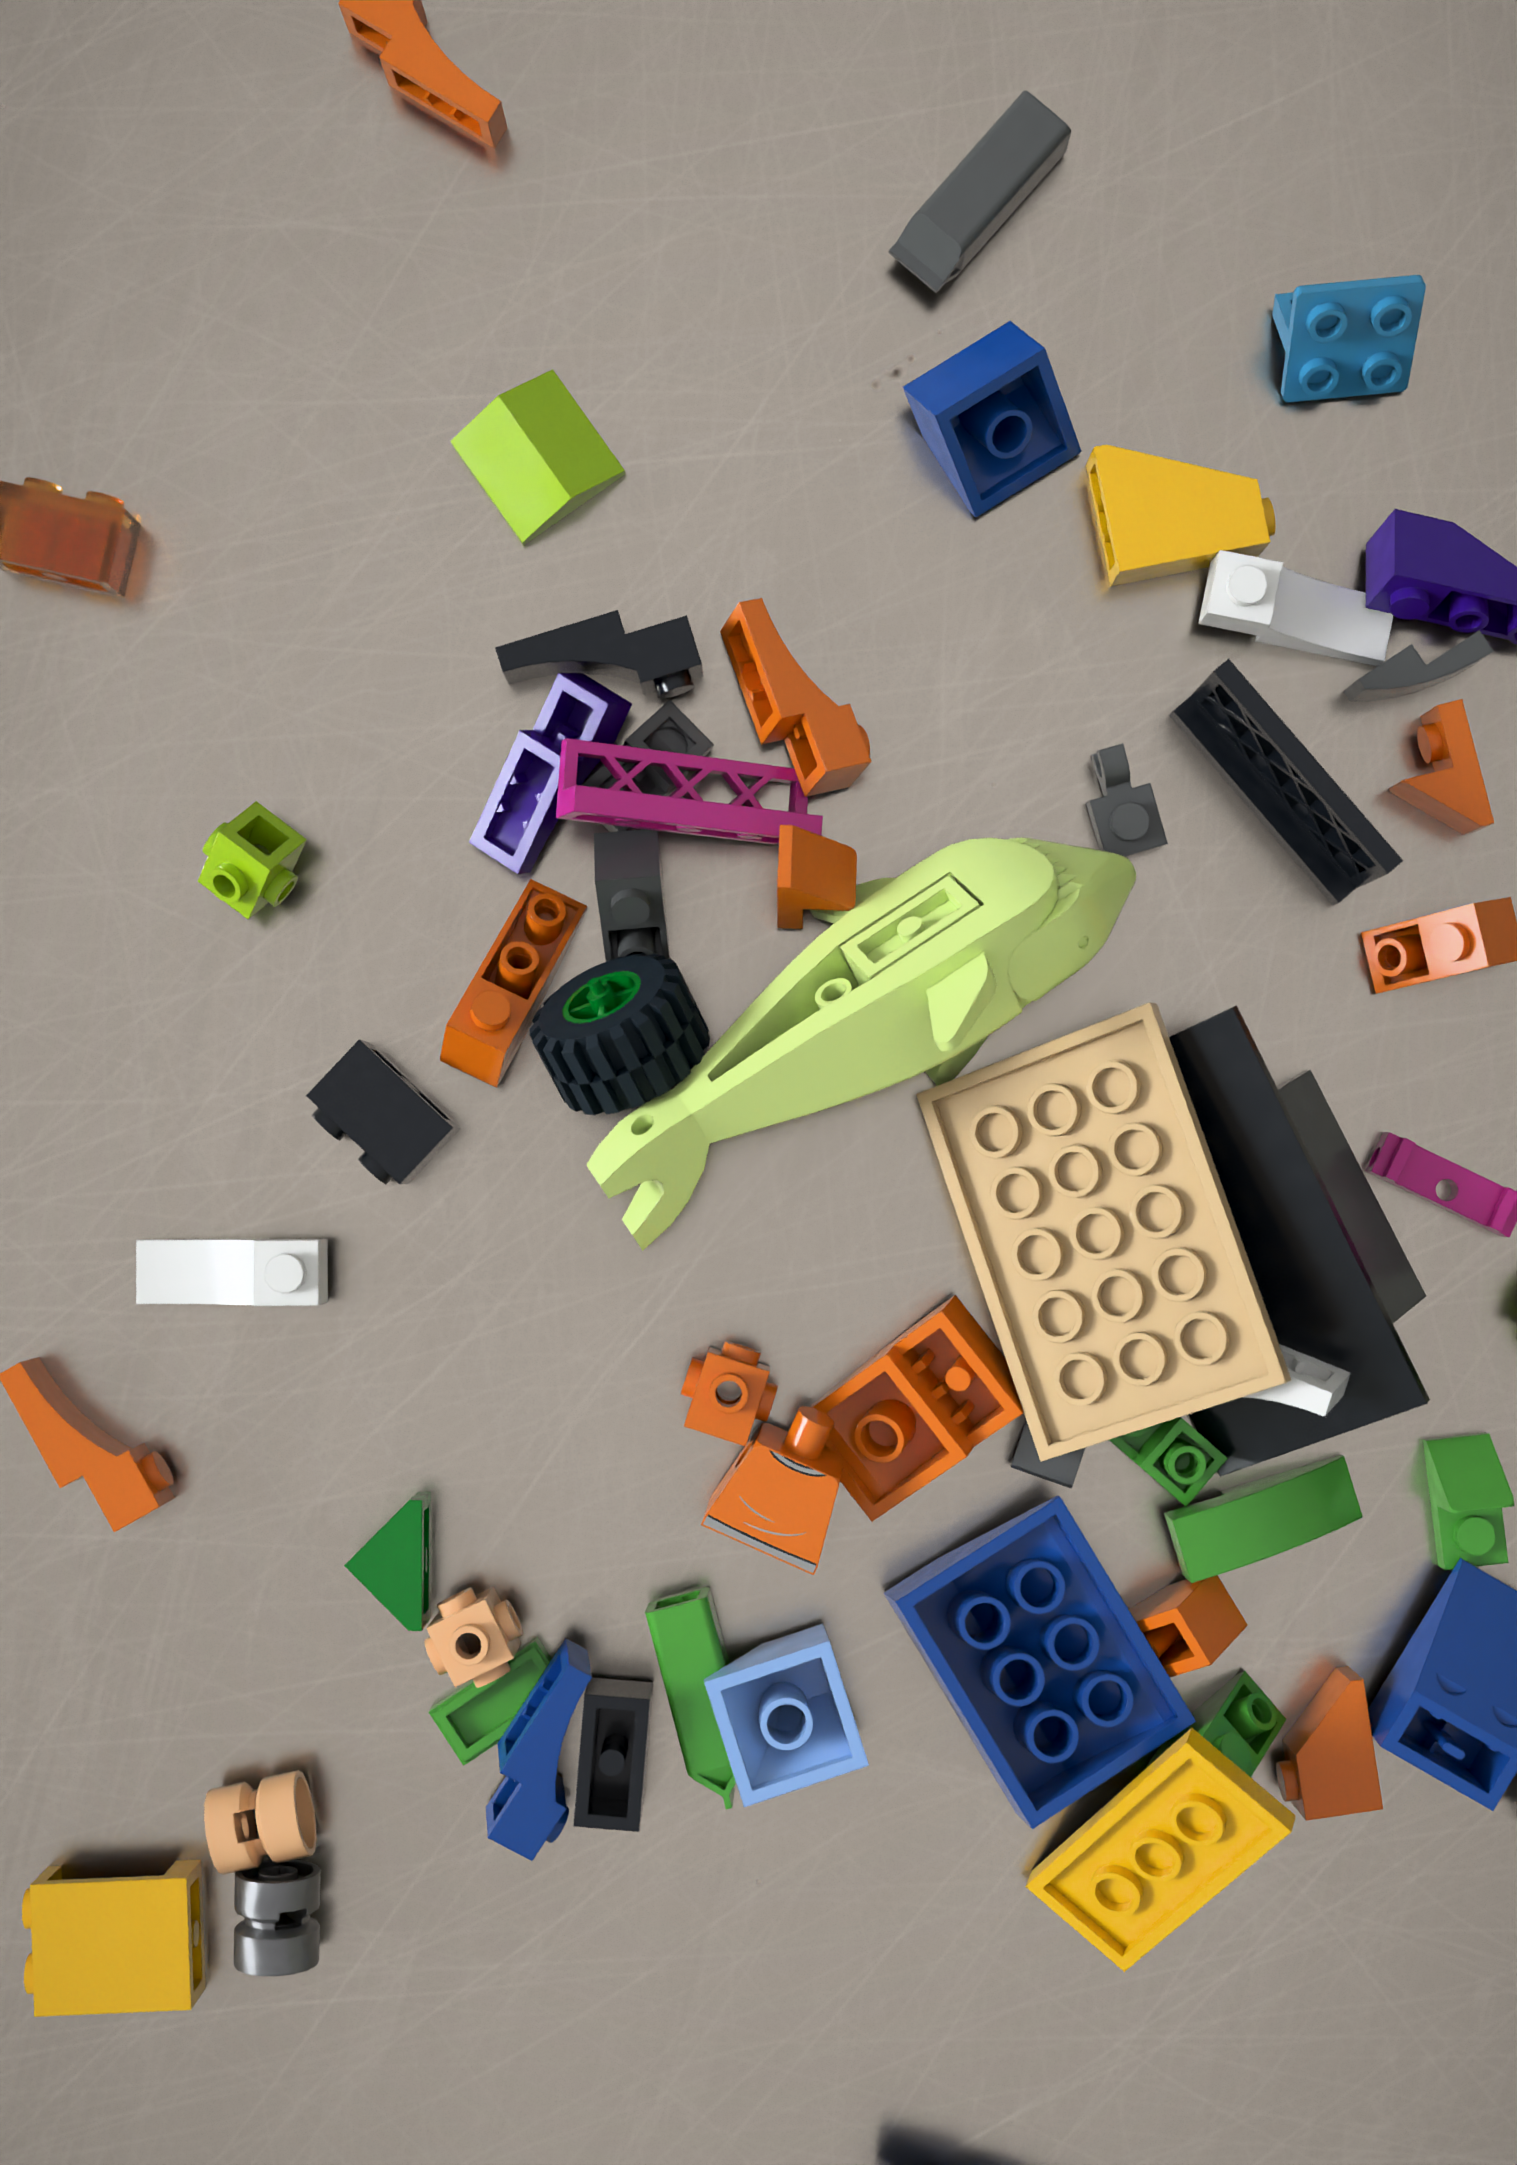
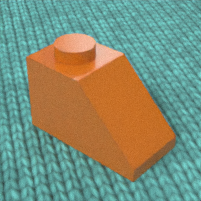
[1129,1575,1248,1677]
[1276,1666,1383,1821]

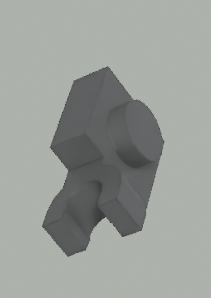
[1086,743,1168,856]

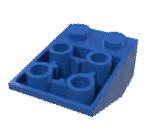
[1368,1557,1517,1811]

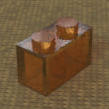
[0,477,141,598]

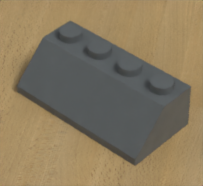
[1277,1070,1426,1323]

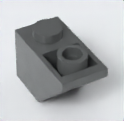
[594,829,670,962]

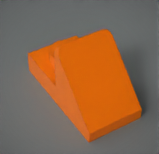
[1389,699,1494,835]
[777,825,857,929]

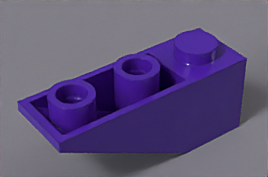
[1365,509,1517,644]

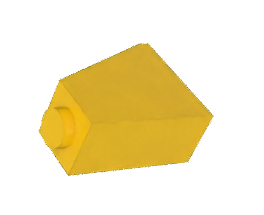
[1086,444,1276,587]

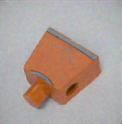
[701,1406,844,1575]

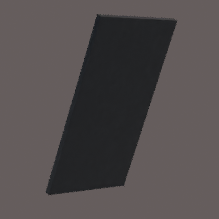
[1169,1005,1430,1476]

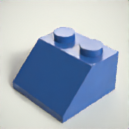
[903,321,1082,518]

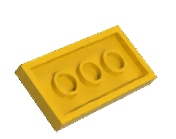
[1025,1728,1296,1972]

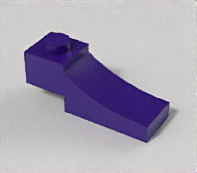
[469,673,632,874]

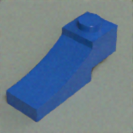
[486,1638,592,1861]

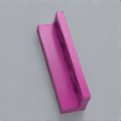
[556,738,823,845]

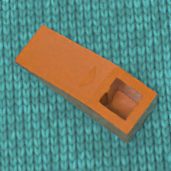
[440,879,587,1088]

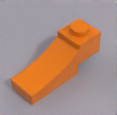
[338,0,508,149]
[720,598,872,797]
[0,1357,175,1532]

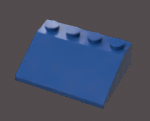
[884,1496,1196,1829]

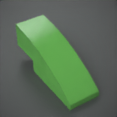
[1164,1455,1363,1583]

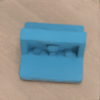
[1272,275,1426,402]

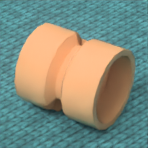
[204,1770,317,1875]

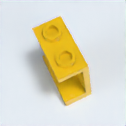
[22,1859,206,2017]

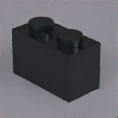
[306,1039,461,1184]
[573,1678,653,1832]

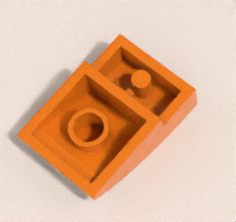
[810,1295,1024,1521]

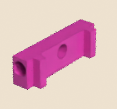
[1365,1132,1517,1237]

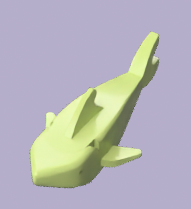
[586,838,1136,1251]

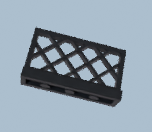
[1169,658,1403,905]

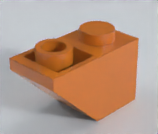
[1361,897,1517,994]

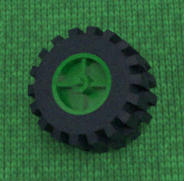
[530,953,710,1115]

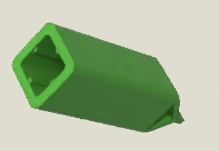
[645,1587,736,1810]

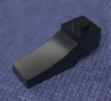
[495,610,703,699]

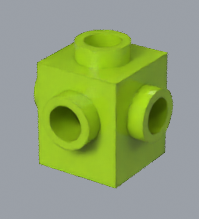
[198,801,307,920]

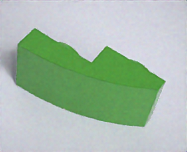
[1109,1417,1228,1507]

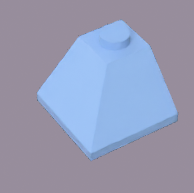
[704,1623,869,1807]

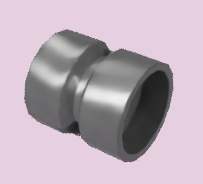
[234,1860,321,1976]

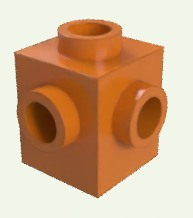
[681,1341,778,1447]

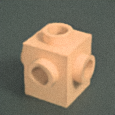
[424,1586,523,1688]

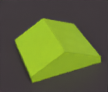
[450,369,626,546]

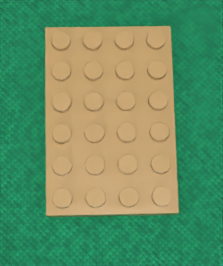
[916,1002,1292,1462]

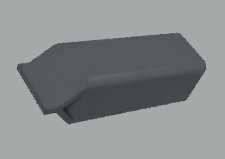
[889,90,1071,293]

